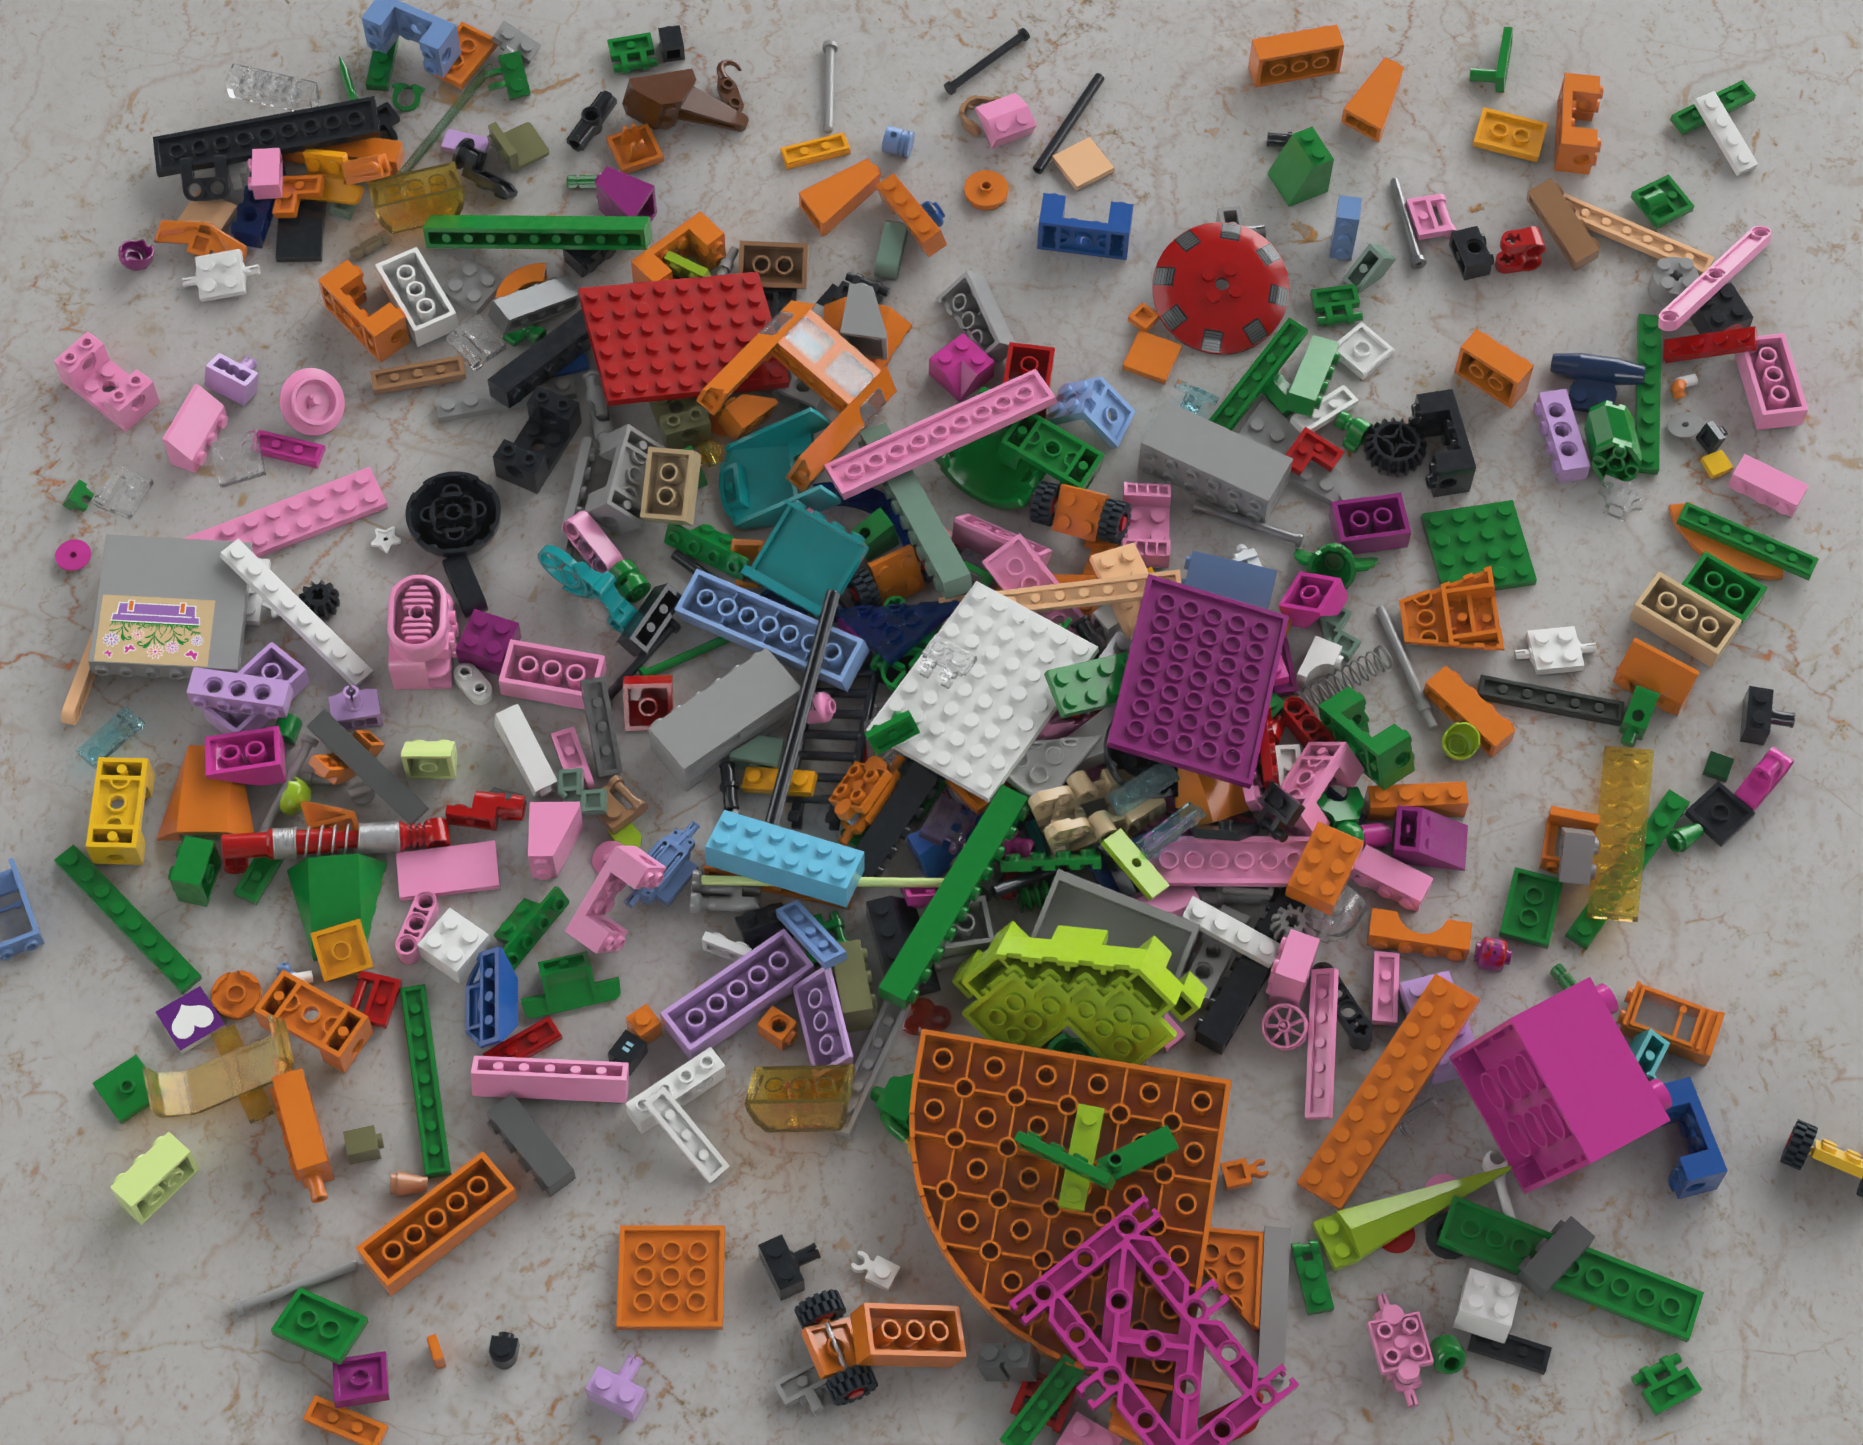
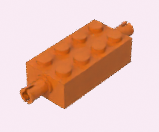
[269,1056,335,1203]

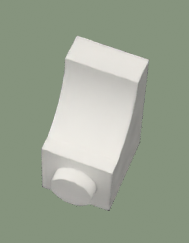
[1296,636,1344,688]

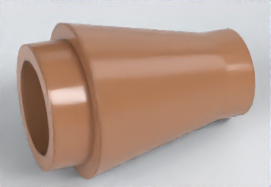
[390,1171,428,1197]

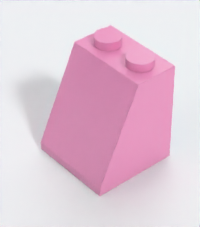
[528,802,584,880]

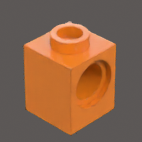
[757,1005,798,1051]

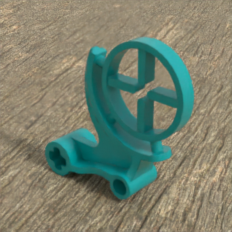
[538,545,637,633]

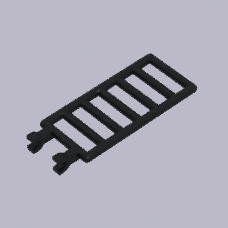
[785,668,880,831]

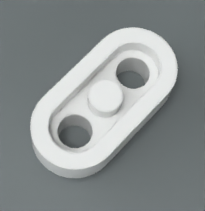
[453,663,493,705]

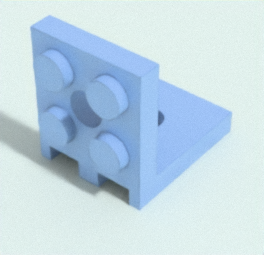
[1046,376,1136,448]

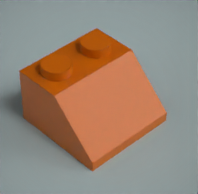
[718,394,779,442]

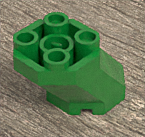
[1584,400,1642,486]

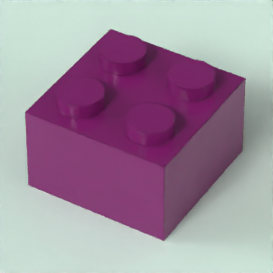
[456,609,522,676]

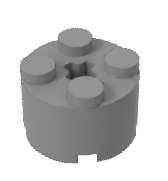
[1648,257,1699,308]

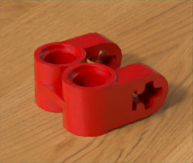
[1495,226,1546,274]

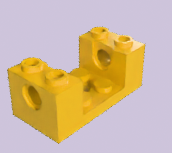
[85,757,155,865]

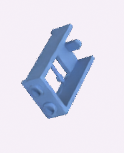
[0,858,45,960]

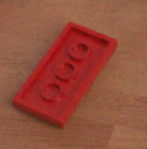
[1260,706,1280,791]

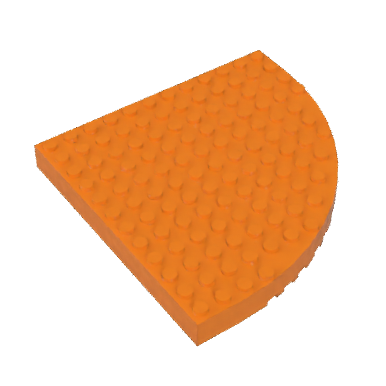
[909,1029,1232,1395]

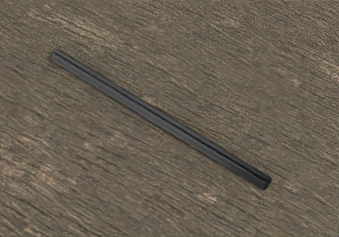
[765,589,840,826]

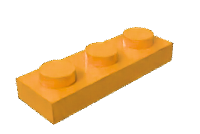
[741,766,818,797]

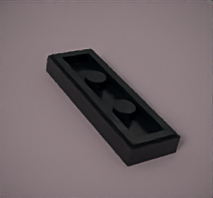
[1467,1333,1552,1375]

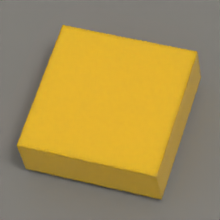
[1700,449,1734,479]

